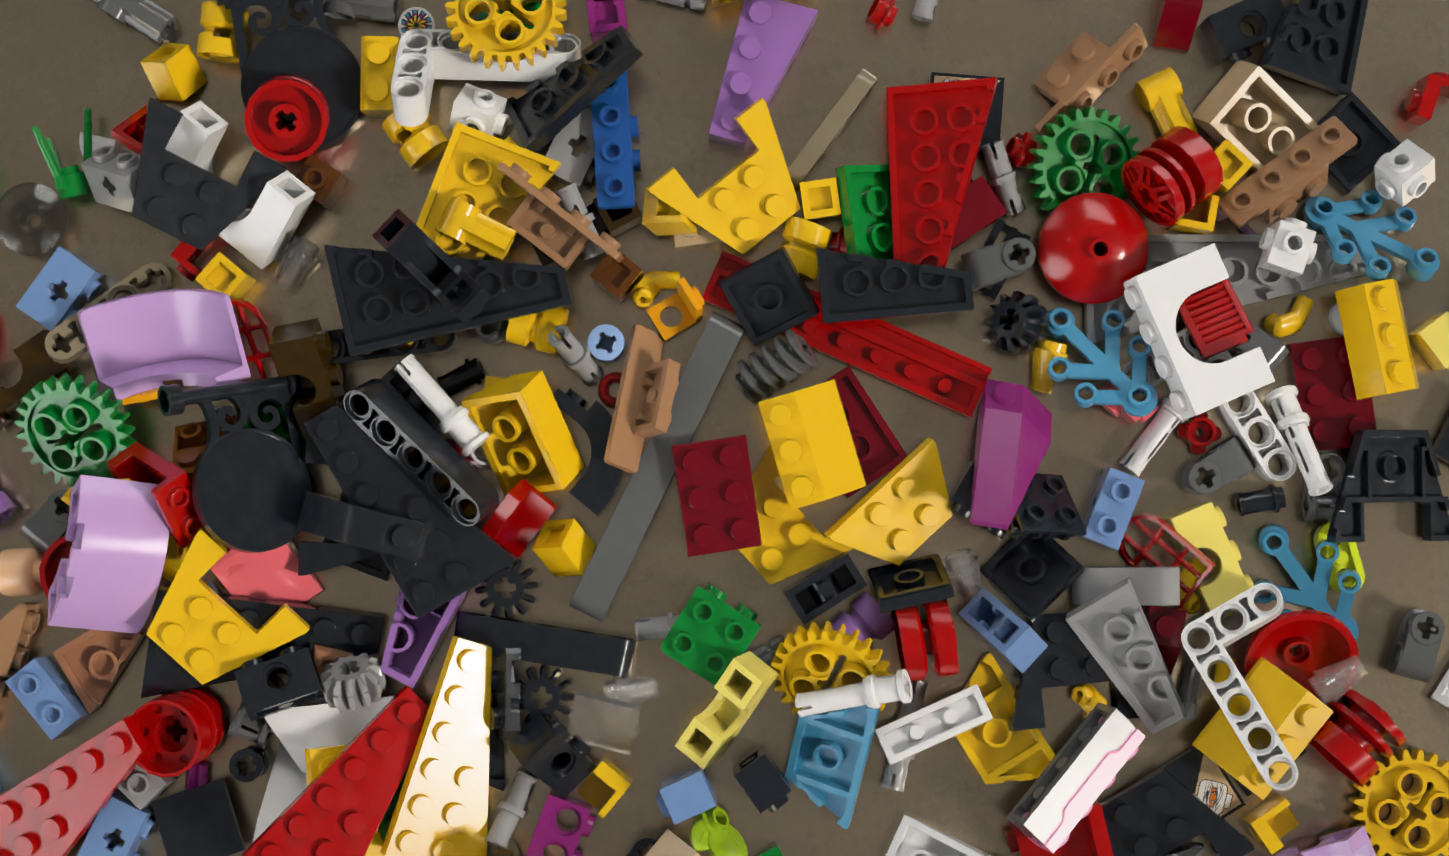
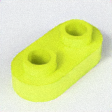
[1313,522,1365,594]

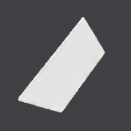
[264,696,394,772]

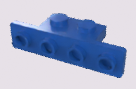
[591,70,641,210]

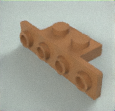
[1034,23,1147,136]
[1218,116,1357,228]
[497,162,624,270]
[604,324,681,473]

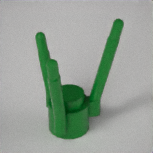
[32,107,92,200]

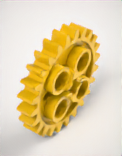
[445,0,567,72]
[771,621,892,714]
[1349,748,1449,856]

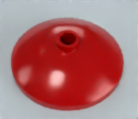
[1037,193,1149,304]
[1244,610,1359,703]

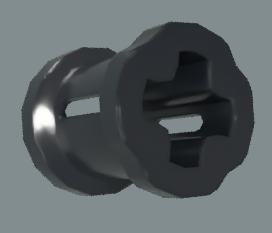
[229,745,270,783]

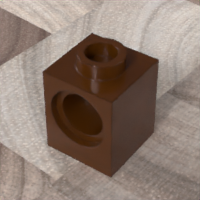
[296,155,349,211]
[590,250,644,303]

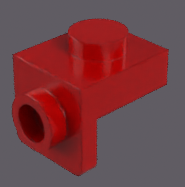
[1404,72,1449,126]
[170,236,218,282]

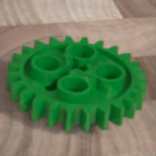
[1027,107,1140,211]
[15,373,137,488]

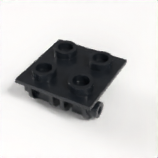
[1006,473,1087,541]

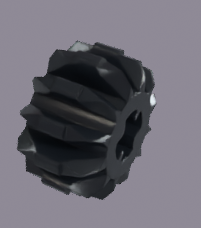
[984,291,1050,355]
[475,558,539,619]
[515,664,575,724]

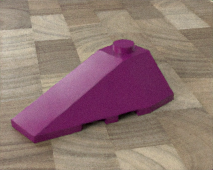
[970,379,1052,530]

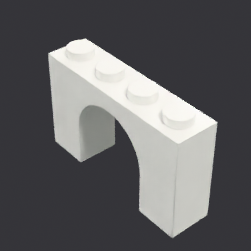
[165,101,316,269]
[1123,243,1275,420]

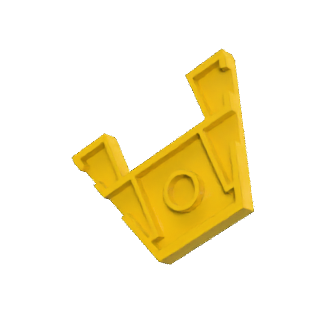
[646,98,801,254]
[738,444,853,585]
[146,527,310,685]

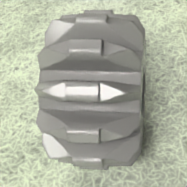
[320,653,386,713]

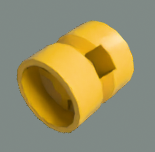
[196,1,251,64]
[381,112,449,170]
[777,216,833,282]
[505,308,569,356]

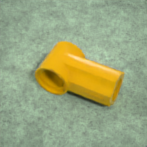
[1135,67,1198,135]
[435,196,517,261]

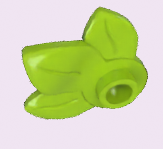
[689,805,748,856]

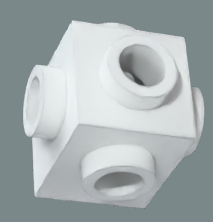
[447,83,509,137]
[1374,139,1435,207]
[1257,217,1317,278]

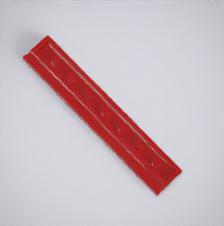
[702,250,993,418]

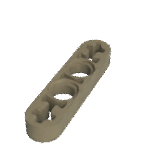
[788,68,878,192]
[45,262,172,364]

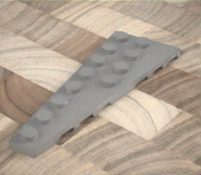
[1084,234,1381,343]

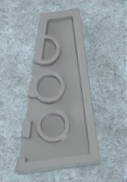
[1065,577,1185,734]

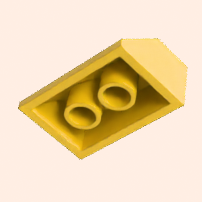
[1335,279,1419,400]
[461,370,585,496]
[758,379,867,510]
[1192,656,1334,800]

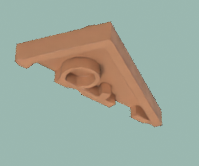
[52,584,169,713]

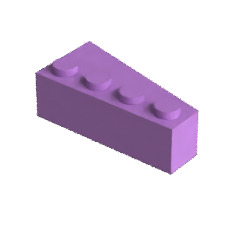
[709,0,818,151]
[381,589,469,688]

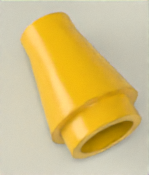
[1030,338,1069,394]

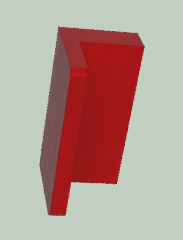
[482,479,557,557]

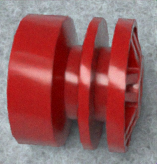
[1121,126,1224,226]
[1309,686,1406,787]
[132,687,226,778]

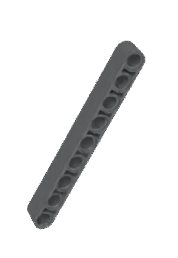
[569,311,745,622]

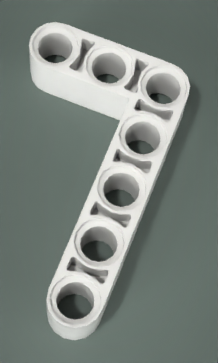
[391,29,582,127]
[1120,327,1297,482]
[1181,583,1299,791]

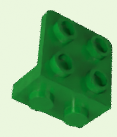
[661,583,761,686]

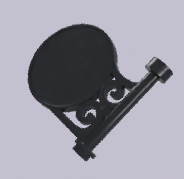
[216,0,361,147]
[157,374,313,553]

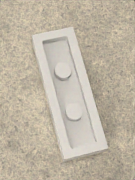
[874,684,993,766]

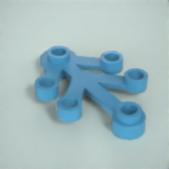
[1303,190,1440,282]
[1045,307,1158,417]
[1254,524,1361,641]

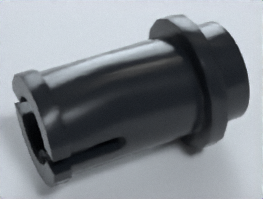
[437,357,487,397]
[1236,484,1286,517]

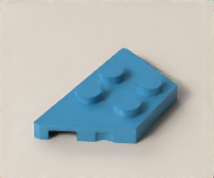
[785,705,880,829]

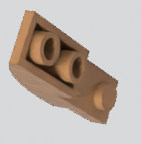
[0,601,40,699]

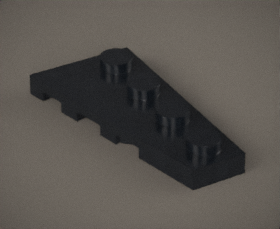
[505,26,643,153]
[816,248,974,324]

